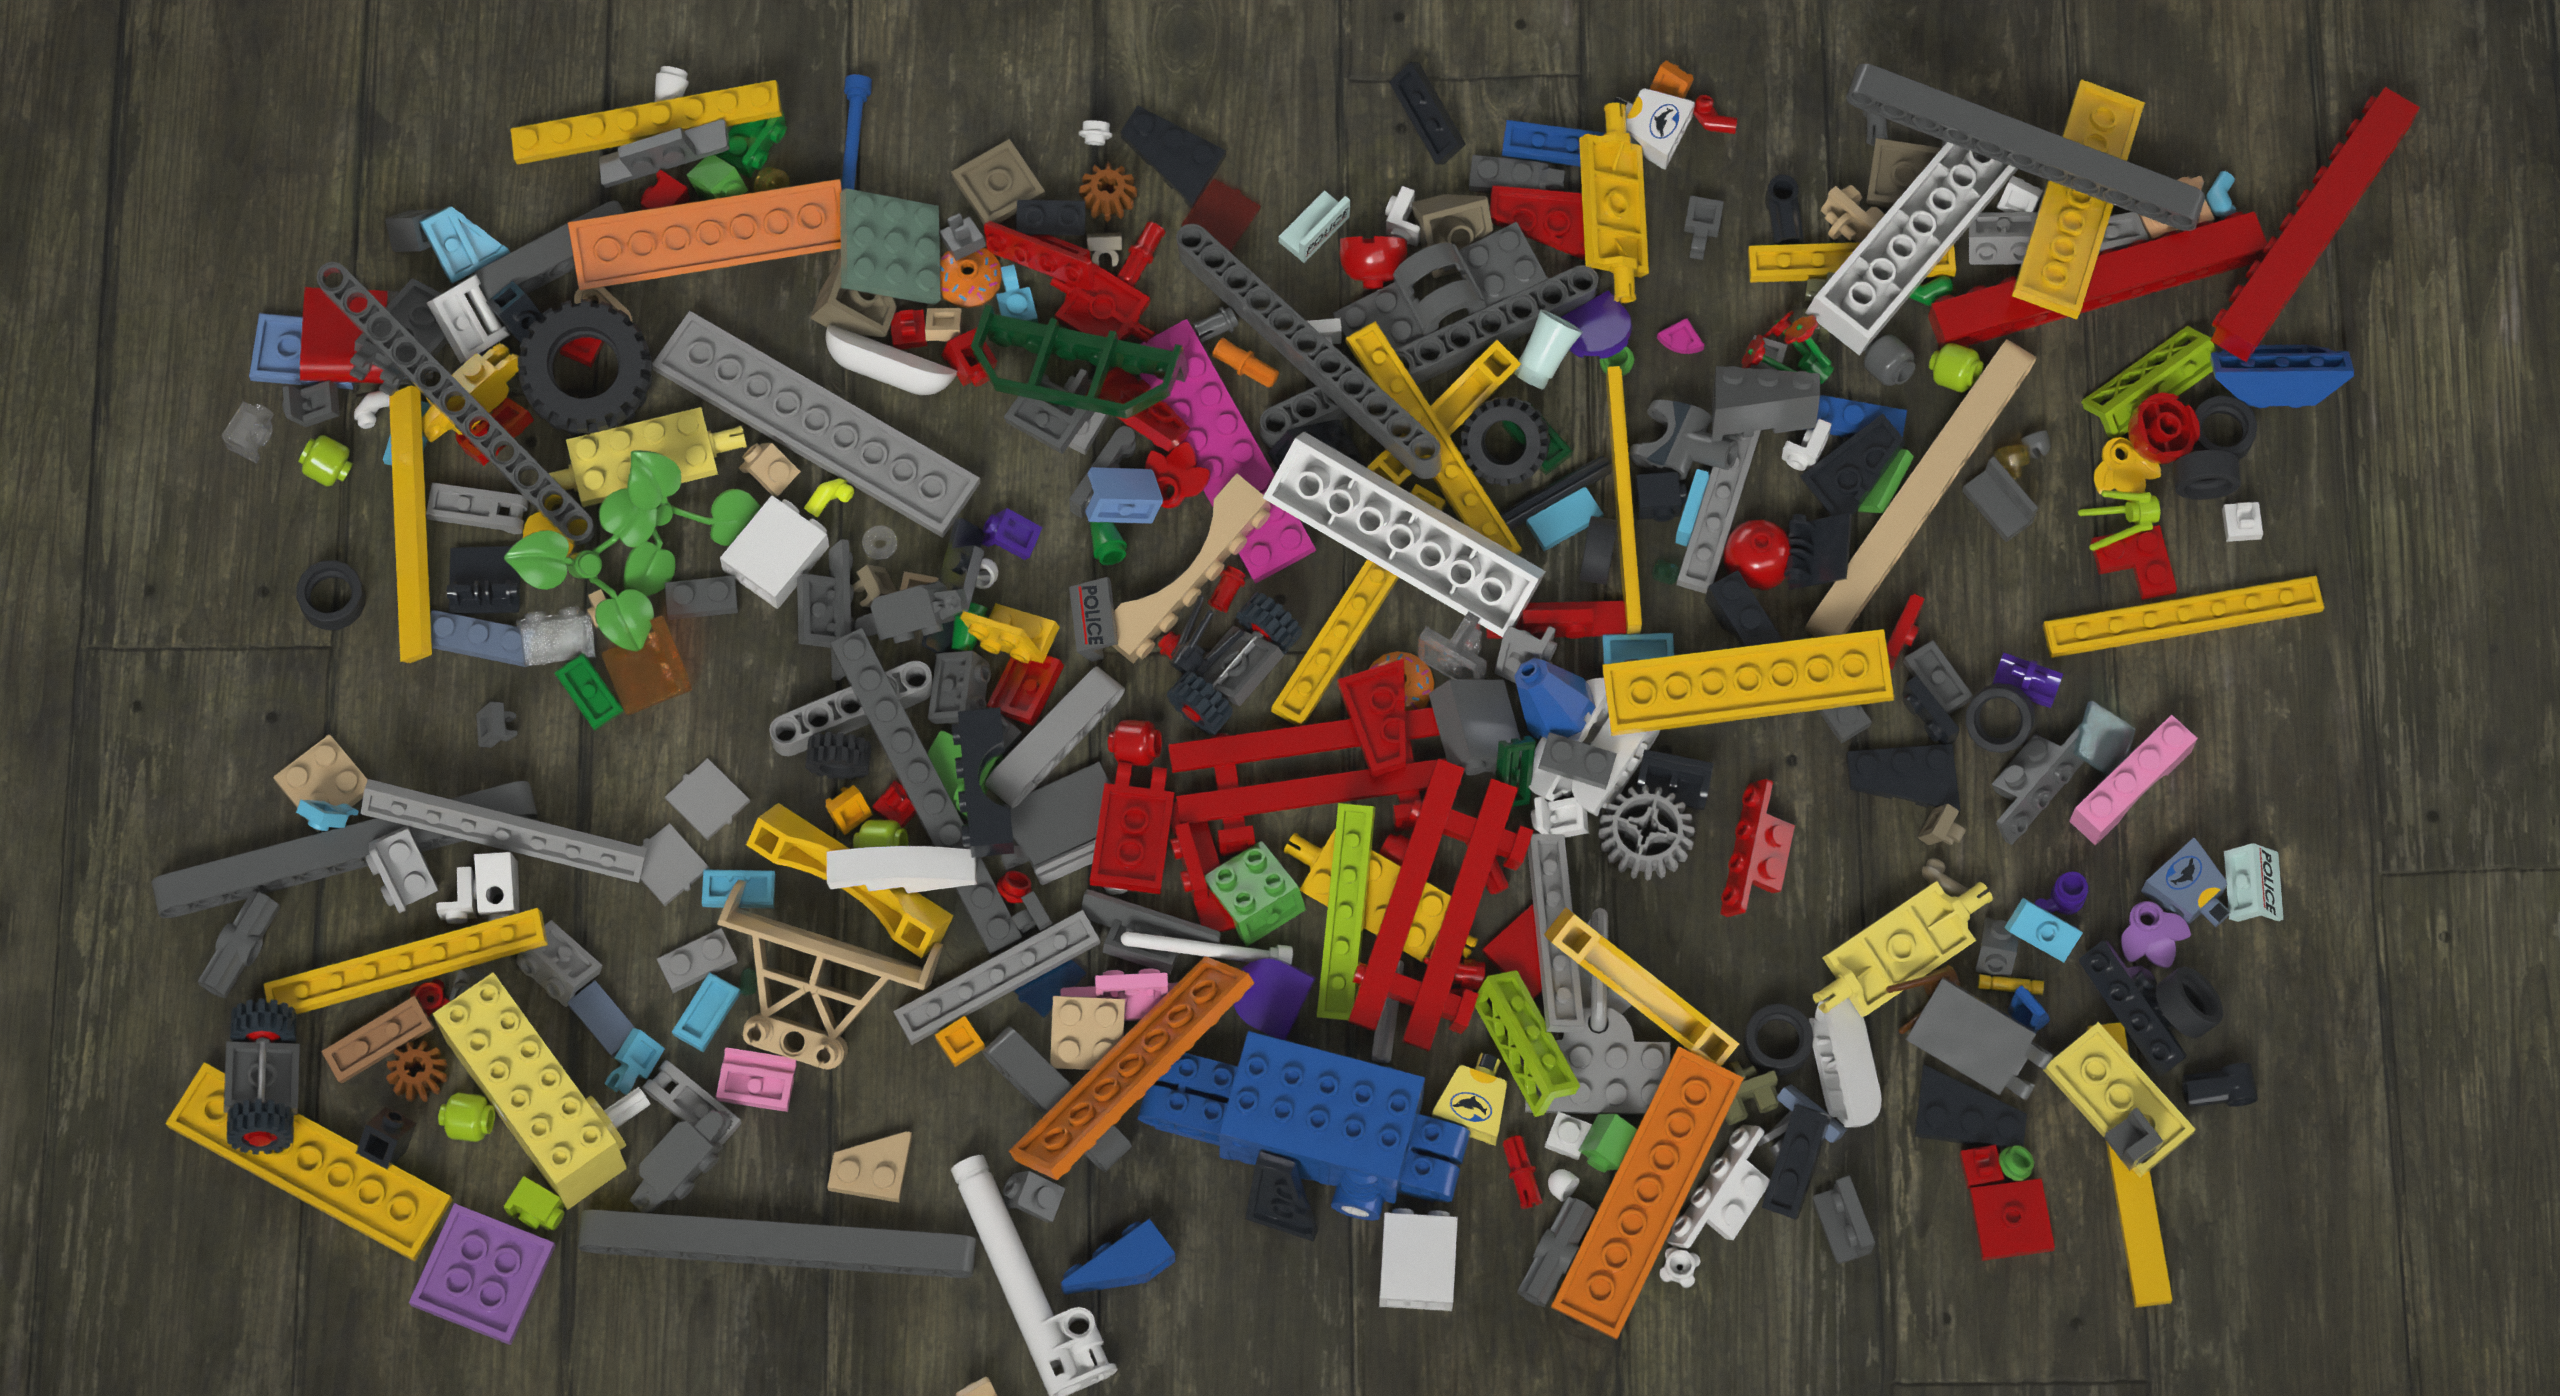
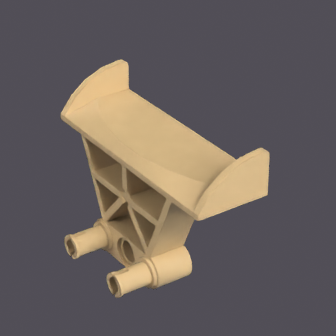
[717,879,943,1069]

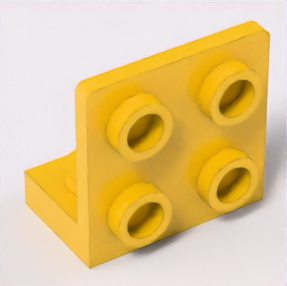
[960,603,1060,664]

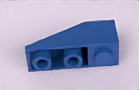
[1061,1219,1176,1295]

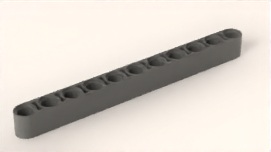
[1846,64,2205,231]
[1176,224,1442,479]
[317,262,595,545]
[1260,265,1598,448]
[151,781,538,918]
[578,1210,976,1278]

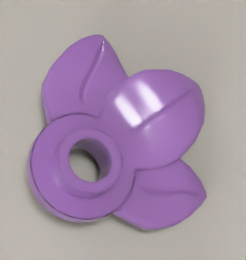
[2121,901,2191,968]

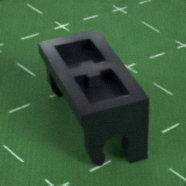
[1636,749,1714,810]

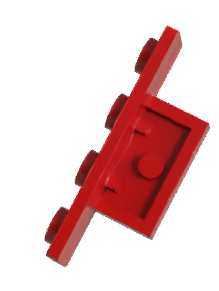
[984,221,1095,291]
[1486,601,1627,640]
[1720,779,1795,917]
[1170,802,1236,932]

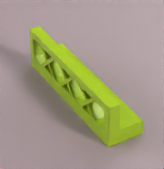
[2081,326,2216,439]
[1475,970,1580,1117]

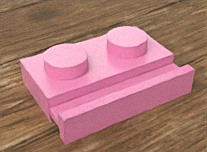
[716,1048,797,1112]

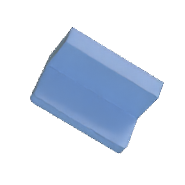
[1085,467,1163,523]

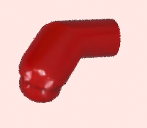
[1693,95,1737,134]

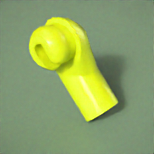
[804,478,854,518]

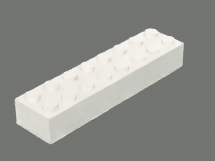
[1806,142,2018,356]
[1263,432,1546,637]

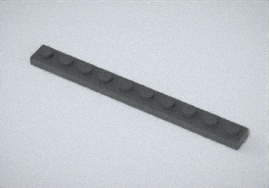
[830,628,1022,956]

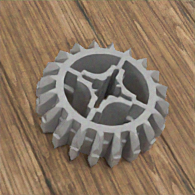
[1598,785,1695,881]

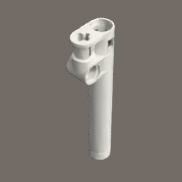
[951,1155,1118,1396]

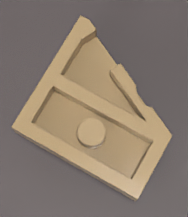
[827,1132,912,1202]

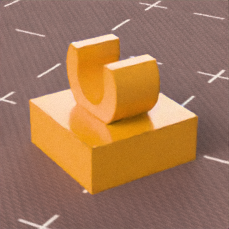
[825,785,873,835]

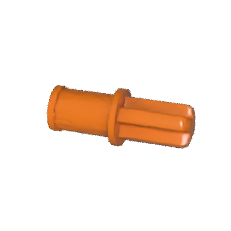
[1212,337,1279,387]

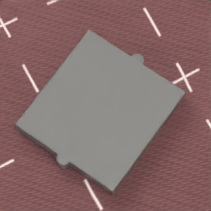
[665,758,750,841]
[640,823,710,906]

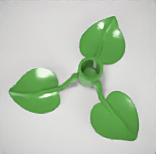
[624,450,761,596]
[504,488,657,651]

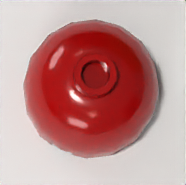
[1340,236,1407,289]
[2128,392,2200,464]
[1723,519,1792,591]

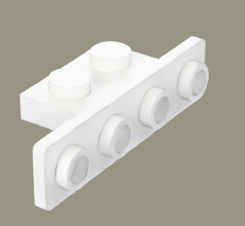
[1667,1125,1770,1248]

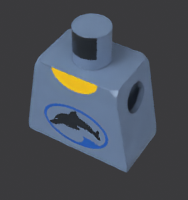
[2141,838,2231,927]

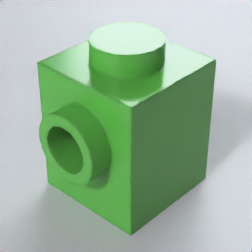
[686,155,748,200]
[1578,1114,1637,1172]

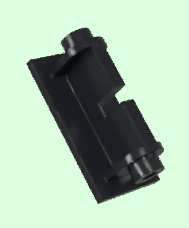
[1016,200,1086,235]

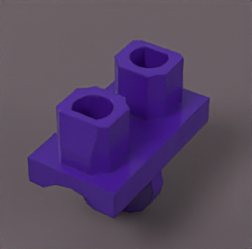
[1992,652,2063,708]

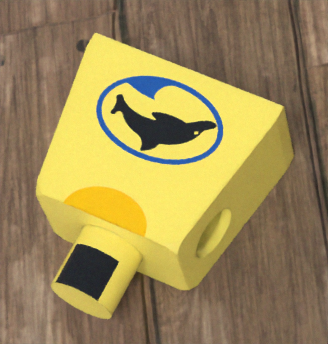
[1432,1053,1507,1146]

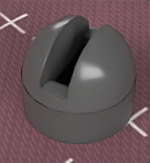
[2021,430,2051,459]

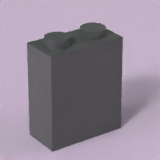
[1429,679,1522,775]

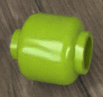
[1929,343,1983,392]
[298,435,353,487]
[853,820,909,849]
[438,1093,495,1142]

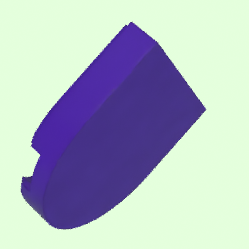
[1561,291,1633,359]
[1234,958,1316,1041]

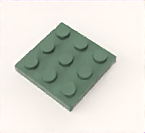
[840,188,941,305]

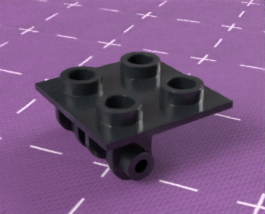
[1784,513,1852,590]
[447,546,520,614]

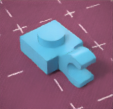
[996,264,1038,323]
[296,799,359,831]
[605,1028,665,1095]

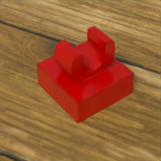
[890,309,928,350]
[872,781,916,829]
[1959,1145,2004,1189]

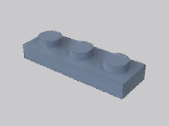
[430,610,535,667]

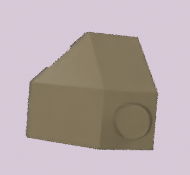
[1412,194,1493,278]
[810,257,896,337]

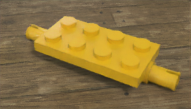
[1579,103,1649,303]
[1283,829,1478,962]

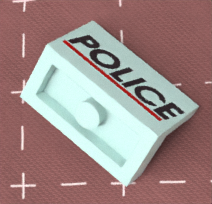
[1279,190,1350,263]
[2224,843,2284,922]

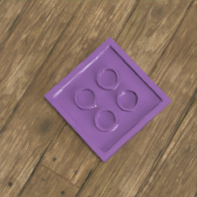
[409,1203,555,1345]

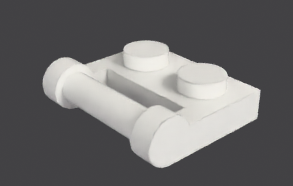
[427,275,510,363]

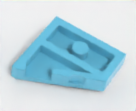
[419,206,510,283]

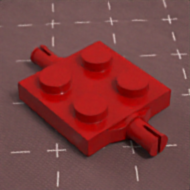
[1050,263,1155,343]

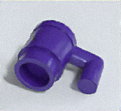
[2034,871,2088,915]

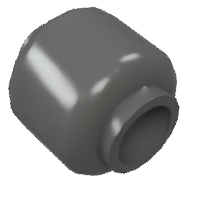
[1864,334,1915,386]

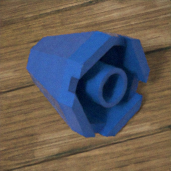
[1514,658,1596,739]

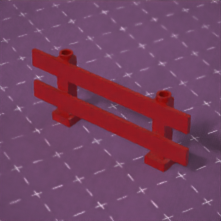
[1168,707,1461,857]
[1348,758,1534,1052]

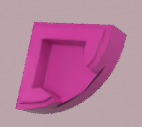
[1657,318,1705,354]

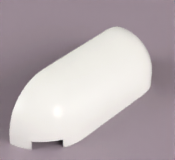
[826,324,958,395]
[1529,678,1609,801]
[1571,717,1660,816]
[1809,997,1882,1127]

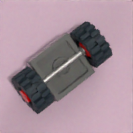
[1167,592,1303,735]
[224,999,300,1155]

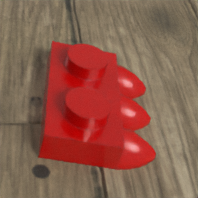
[456,397,534,466]

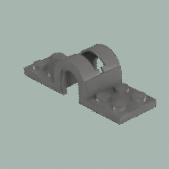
[1333,222,1548,366]

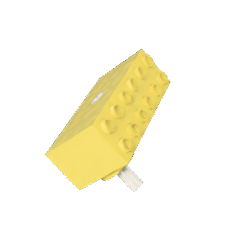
[433,972,651,1210]

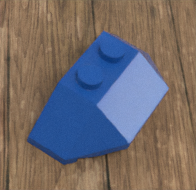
[2210,345,2354,408]

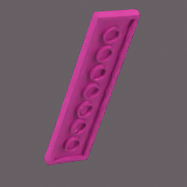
[1139,319,1316,584]

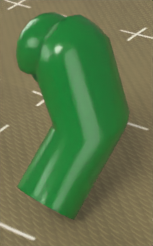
[1909,276,1953,306]

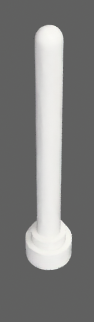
[1121,932,1293,964]

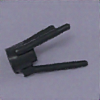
[1169,595,1245,675]

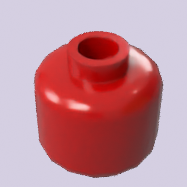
[1108,720,1162,766]

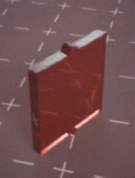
[1181,179,1261,252]

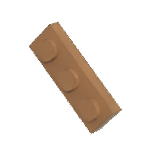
[321,996,435,1083]

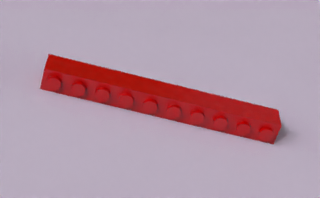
[2211,87,2420,362]
[1928,211,2267,350]

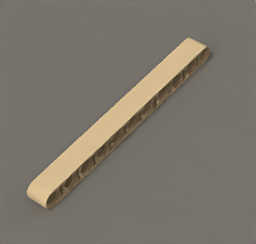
[1804,339,2037,638]

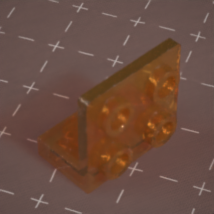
[602,615,692,715]

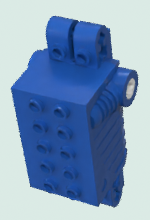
[1137,1031,1470,1221]

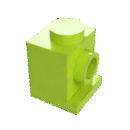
[504,1176,565,1231]

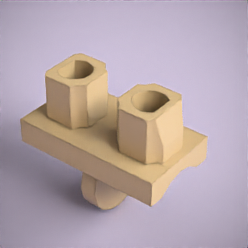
[1820,185,1885,243]

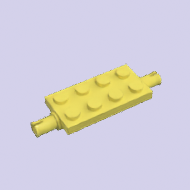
[548,407,747,507]
[1813,881,1993,1018]

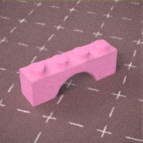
[2069,715,2198,845]

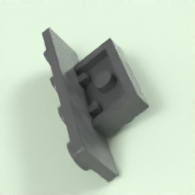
[599,119,730,188]
[797,539,855,681]
[1992,723,2098,845]
[1081,890,1221,974]

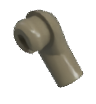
[1922,858,1969,897]

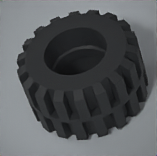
[1461,396,1550,486]

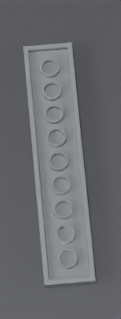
[652,311,980,538]

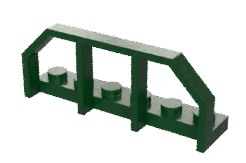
[971,304,1189,419]

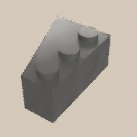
[1712,366,1820,442]

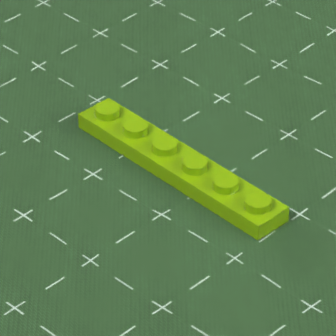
[1317,803,1376,1020]

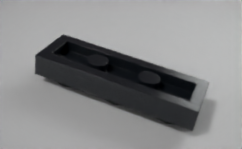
[1389,62,1466,165]
[1762,1104,1832,1219]

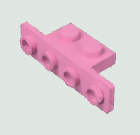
[1061,969,1177,1021]

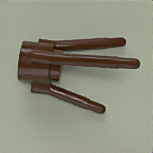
[1886,965,1960,1034]

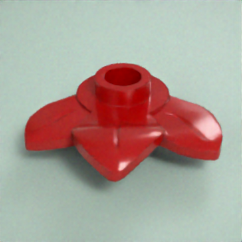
[1145,442,1211,509]

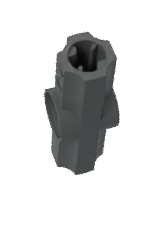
[198,891,280,999]
[1517,1196,1595,1307]

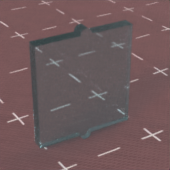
[2073,701,2136,776]

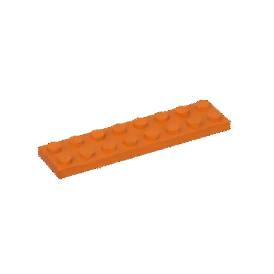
[567,179,842,291]
[1009,956,1254,1180]
[1551,1046,1744,1340]

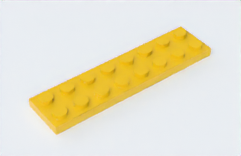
[2012,79,2145,320]
[1602,629,1894,736]
[166,1062,453,1262]

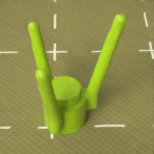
[2078,490,2160,551]

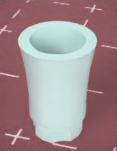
[1514,309,1583,390]

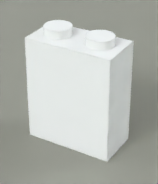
[720,496,829,609]
[1379,1208,1458,1311]

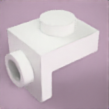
[1385,186,1421,246]
[1531,796,1589,838]
[436,867,477,924]

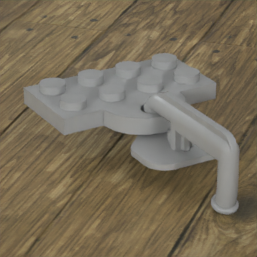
[1525,908,1670,1115]

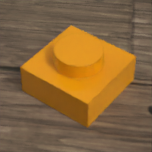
[935,1016,985,1067]

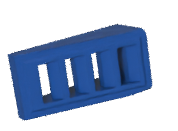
[2008,985,2050,1032]

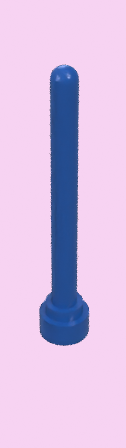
[841,75,872,191]

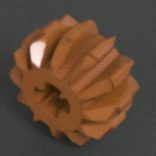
[1079,161,1137,222]
[386,1041,448,1102]

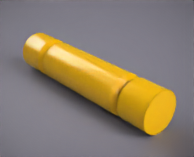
[1978,974,2044,995]

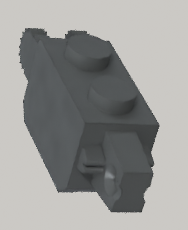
[854,581,969,644]
[630,1110,733,1214]

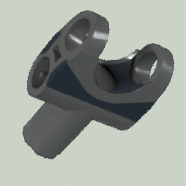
[1628,400,1738,480]

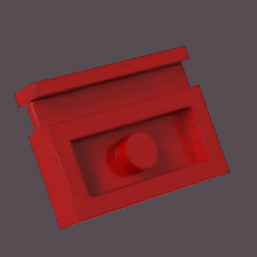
[987,656,1064,726]

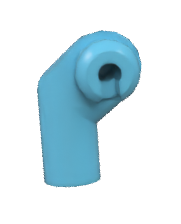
[2206,171,2236,220]

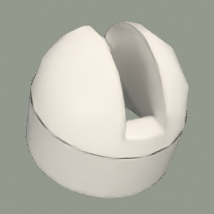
[975,558,998,589]
[1548,1169,1579,1202]

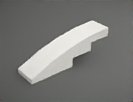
[827,846,977,893]

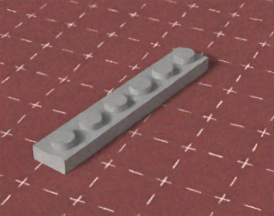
[1528,834,1585,1033]
[893,910,1100,1045]

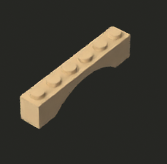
[1112,474,1271,664]

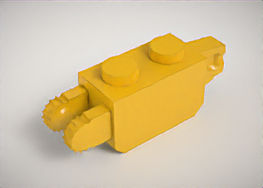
[422,343,519,443]

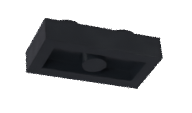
[1902,675,1960,745]

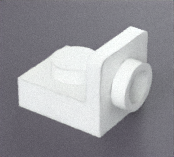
[1782,419,1832,471]

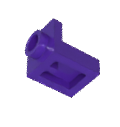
[982,508,1043,560]

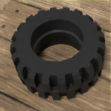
[518,299,653,436]

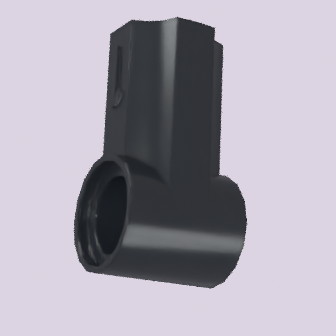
[1765,174,1804,245]
[2182,1063,2258,1108]

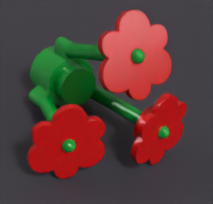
[1741,310,1834,385]

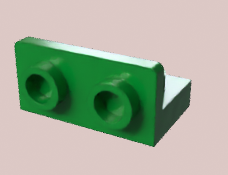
[715,111,787,178]

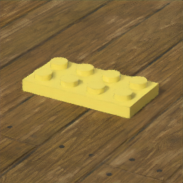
[2043,1022,2196,1178]

